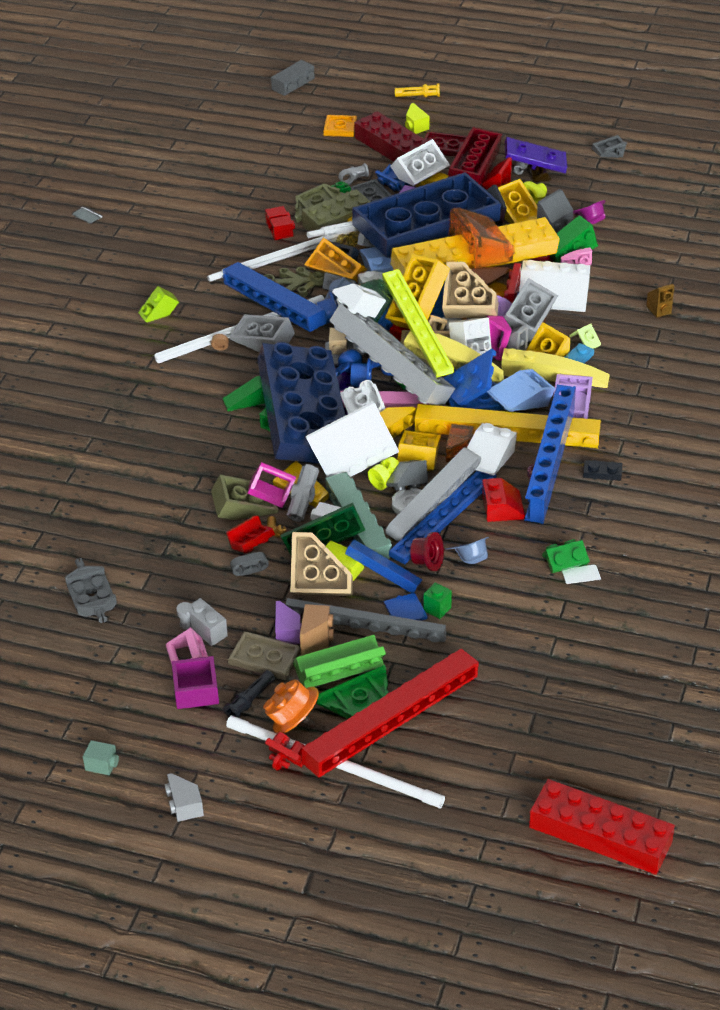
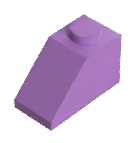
[275,601,302,644]

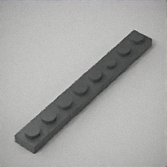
[285,598,447,642]

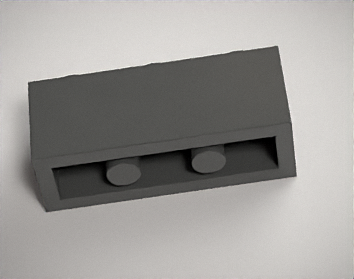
[271,60,315,96]

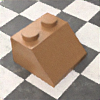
[300,604,334,656]

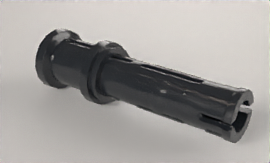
[223,670,275,718]

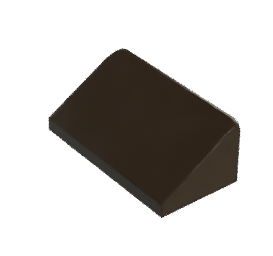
[527,164,552,182]

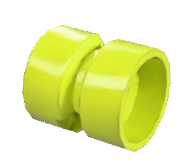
[368,457,399,491]

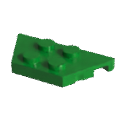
[316,665,388,719]

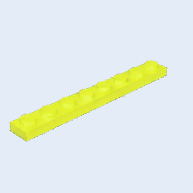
[382,269,454,378]

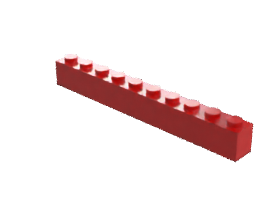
[302,649,479,778]

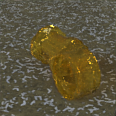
[336,230,360,247]

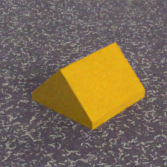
[526,322,570,357]

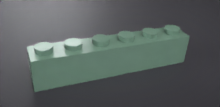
[325,472,392,559]

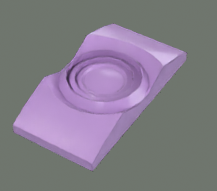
[553,374,593,419]

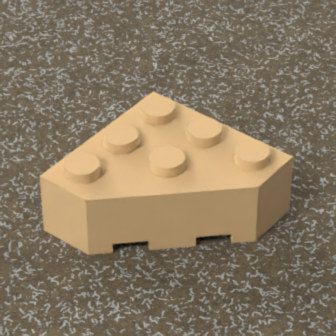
[442,262,499,318]
[290,532,353,596]

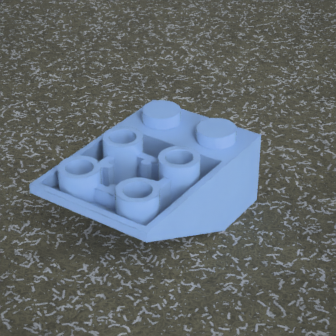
[487,369,555,412]

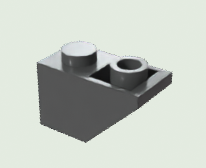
[386,460,428,490]

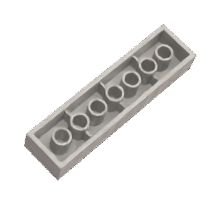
[329,303,456,406]

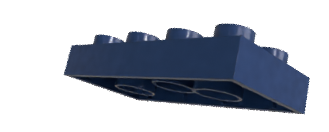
[352,172,501,258]
[257,342,345,463]

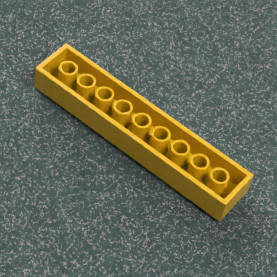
[390,217,560,276]

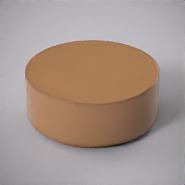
[211,334,229,351]

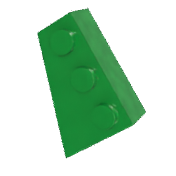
[550,215,598,263]

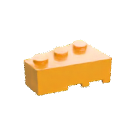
[304,237,368,283]

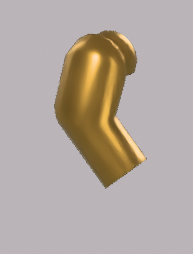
[267,516,287,538]

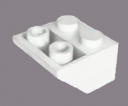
[332,283,386,318]
[449,318,492,355]

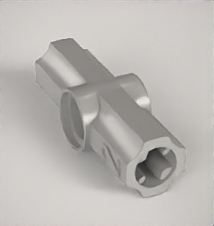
[287,464,319,522]

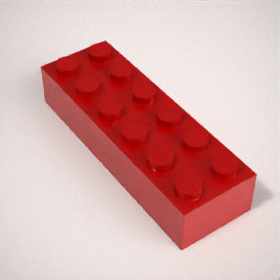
[529,779,675,875]

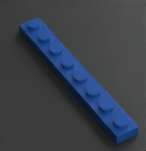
[389,471,496,565]

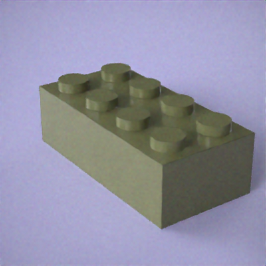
[302,189,371,238]

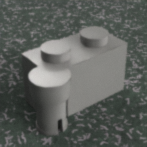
[176,598,228,646]

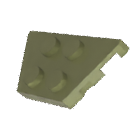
[295,183,348,223]

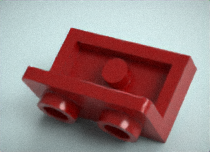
[226,515,275,553]

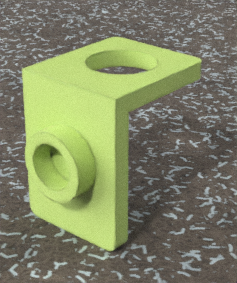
[569,324,601,349]

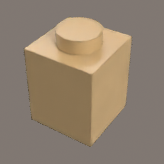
[329,328,348,354]

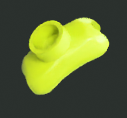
[523,181,547,204]

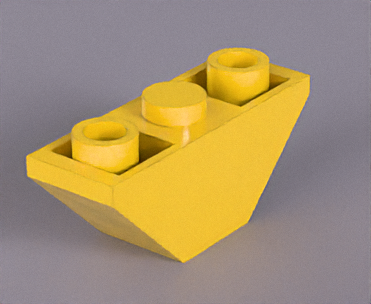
[380,407,416,438]

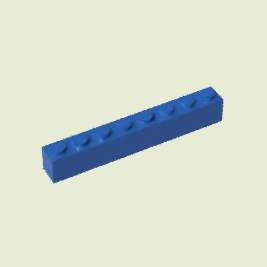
[223,262,326,332]

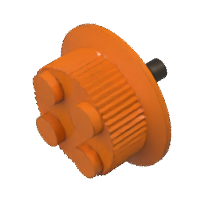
[263,679,319,733]

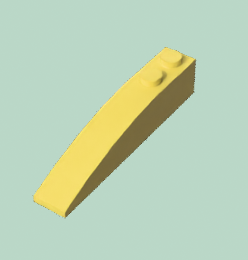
[404,330,504,383]
[501,348,610,388]

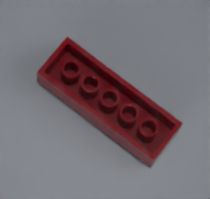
[354,111,439,162]
[448,127,502,185]

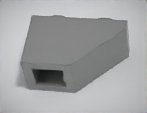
[164,773,204,822]

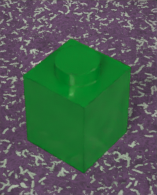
[423,582,452,619]

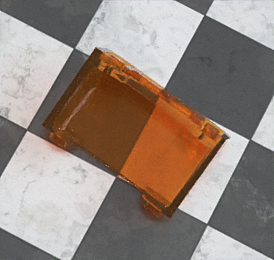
[449,207,515,268]

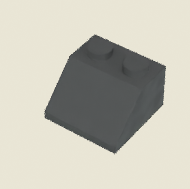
[537,189,573,233]

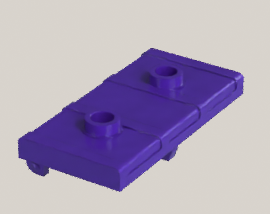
[505,137,567,173]

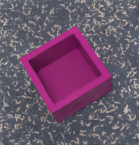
[171,656,219,709]

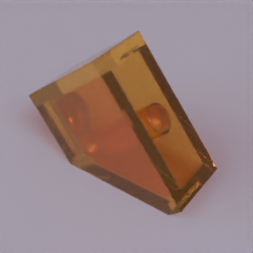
[446,424,474,462]

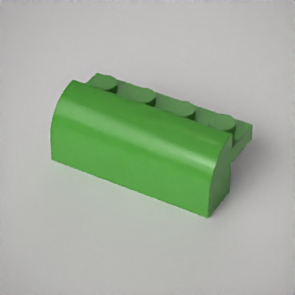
[293,635,386,688]

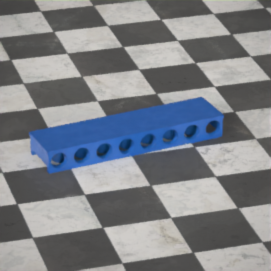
[525,384,576,524]

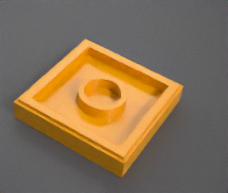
[323,115,357,137]

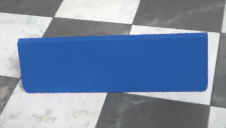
[345,540,423,593]

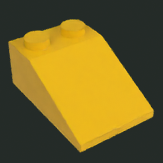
[498,179,538,224]
[397,430,441,471]

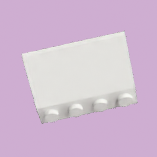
[519,260,591,312]
[306,402,399,477]

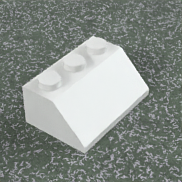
[390,139,450,186]

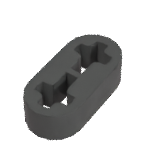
[230,552,269,576]

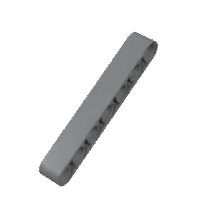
[386,447,481,542]

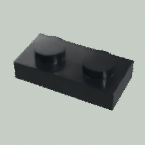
[583,460,623,481]

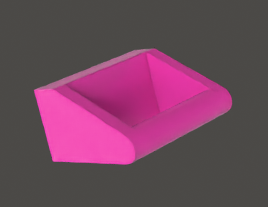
[487,316,512,361]
[247,462,296,508]

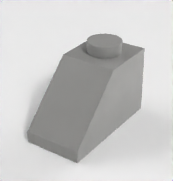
[499,324,529,351]

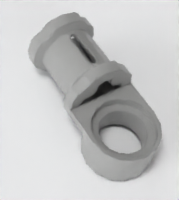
[338,163,369,185]

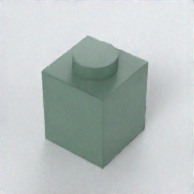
[83,740,119,776]

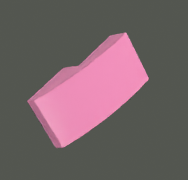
[561,247,592,265]

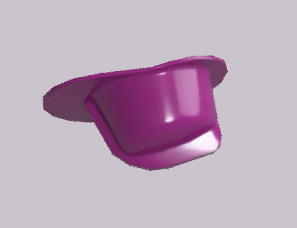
[573,200,606,224]

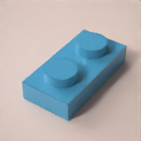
[564,343,594,364]

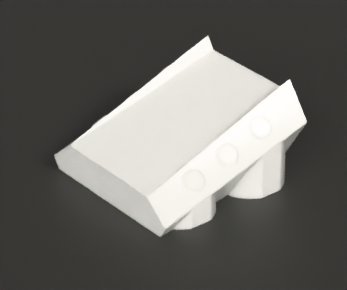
[340,380,386,414]

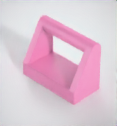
[166,627,208,665]

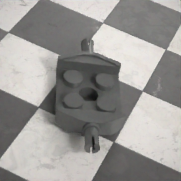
[65,558,117,623]

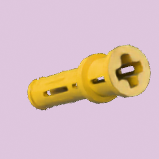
[395,83,440,98]

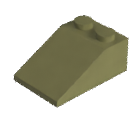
[211,475,278,520]

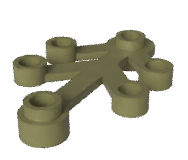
[263,267,325,297]

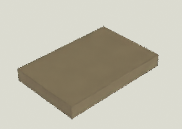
[228,631,301,680]

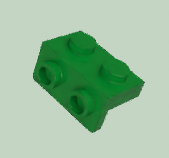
[542,539,590,574]

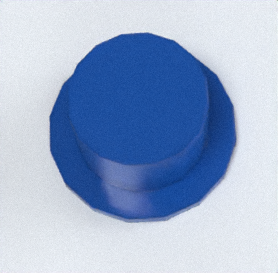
[317,291,338,324]
[350,358,372,388]

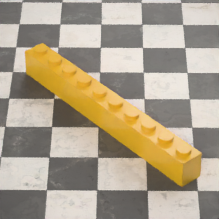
[415,404,601,448]

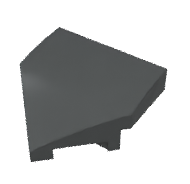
[592,135,627,158]

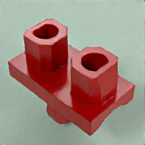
[265,731,305,771]

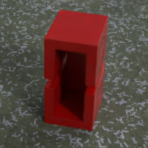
[265,206,295,240]

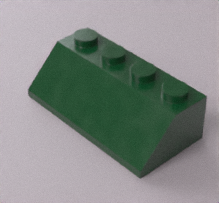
[280,503,365,557]

